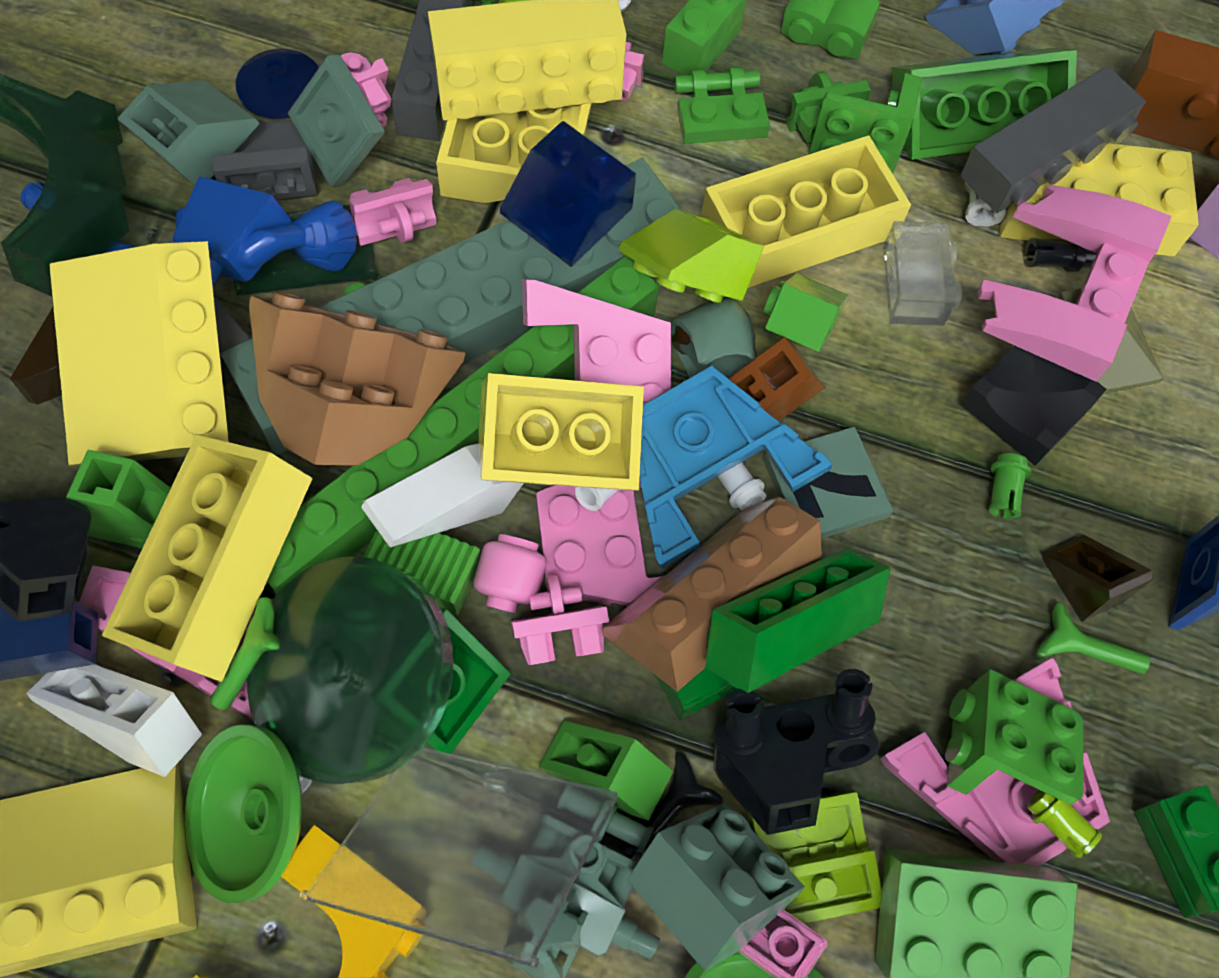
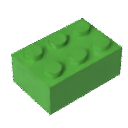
[875,848,1078,978]

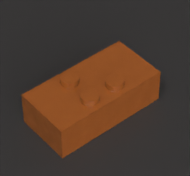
[1125,30,1219,158]

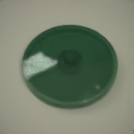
[247,556,453,784]

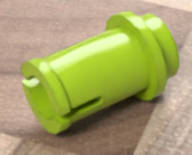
[1026,790,1103,859]

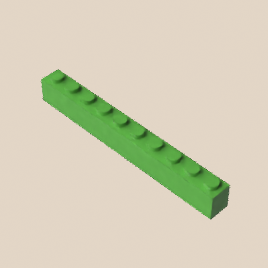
[265,256,659,603]

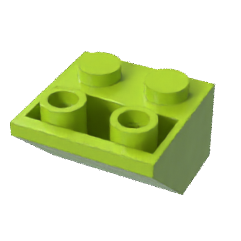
[618,208,764,303]

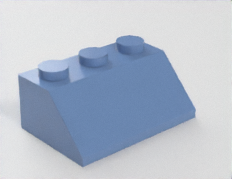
[925,0,1064,55]

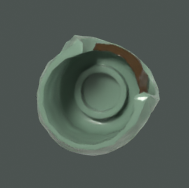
[670,297,756,379]

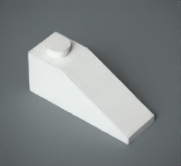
[361,443,524,547]
[26,665,202,777]

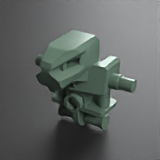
[472,785,661,978]

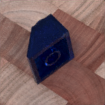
[500,121,637,267]

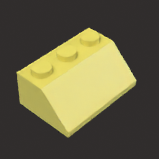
[479,373,644,491]

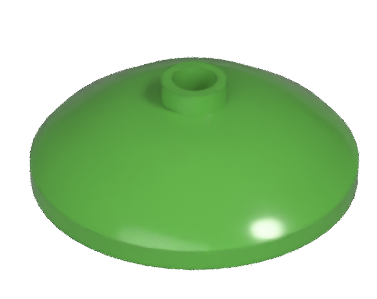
[184,725,303,903]

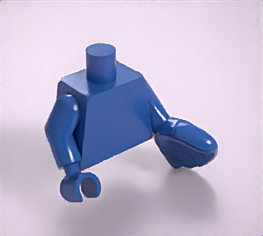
[173,176,357,287]

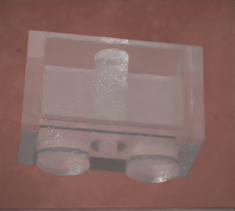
[883,221,962,326]

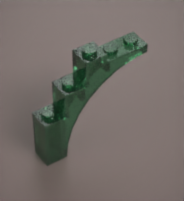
[0,74,130,297]

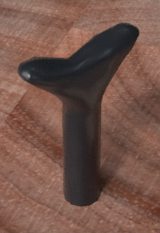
[619,752,723,861]

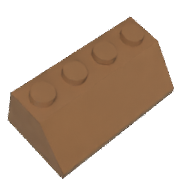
[602,497,822,692]

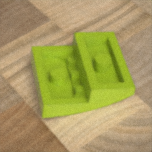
[748,790,882,924]

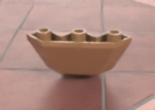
[249,291,466,466]

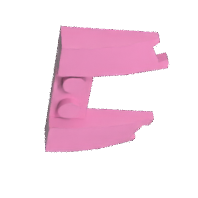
[978,185,1172,382]

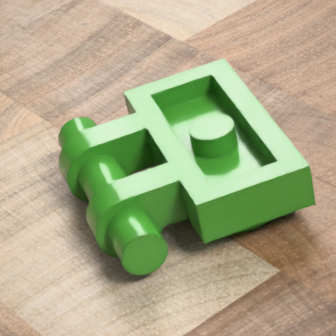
[674,67,770,144]

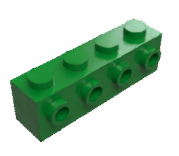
[705,547,890,693]

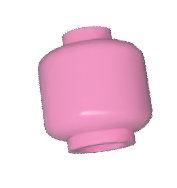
[473,534,547,613]

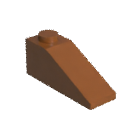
[729,337,825,421]

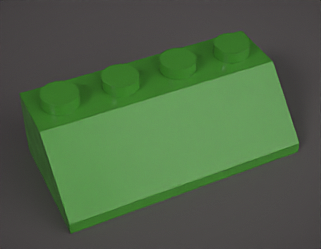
[892,48,1077,160]

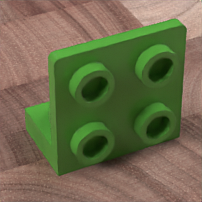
[809,73,923,174]

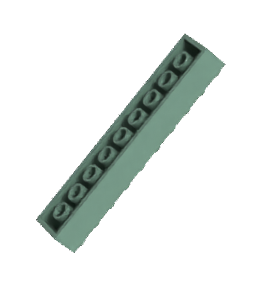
[220,157,681,456]

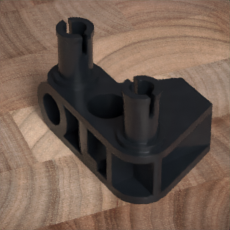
[0,498,91,622]
[713,669,880,835]

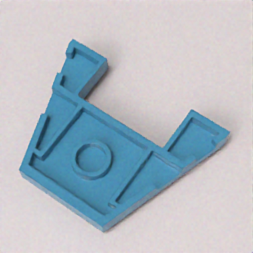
[639,366,832,569]

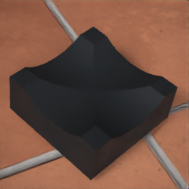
[961,346,1107,466]

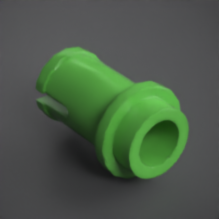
[988,453,1032,519]

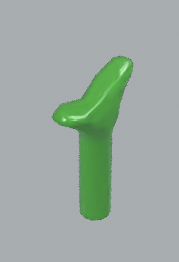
[210,597,281,710]
[1036,602,1150,675]

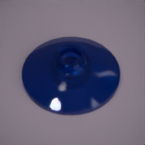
[235,48,319,119]

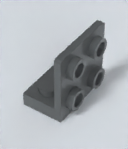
[212,120,317,200]

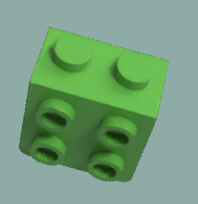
[945,669,1083,804]

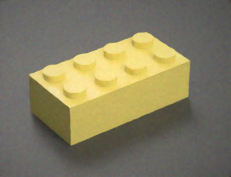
[428,0,626,121]
[701,135,911,288]
[999,143,1199,256]
[101,435,313,682]

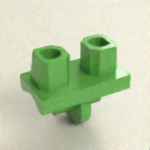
[786,71,871,143]

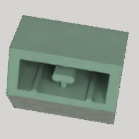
[117,80,260,186]
[627,803,805,971]

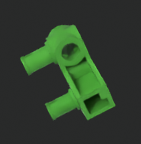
[66,450,171,548]

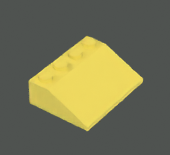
[436,103,592,203]
[50,241,229,467]
[0,762,197,977]

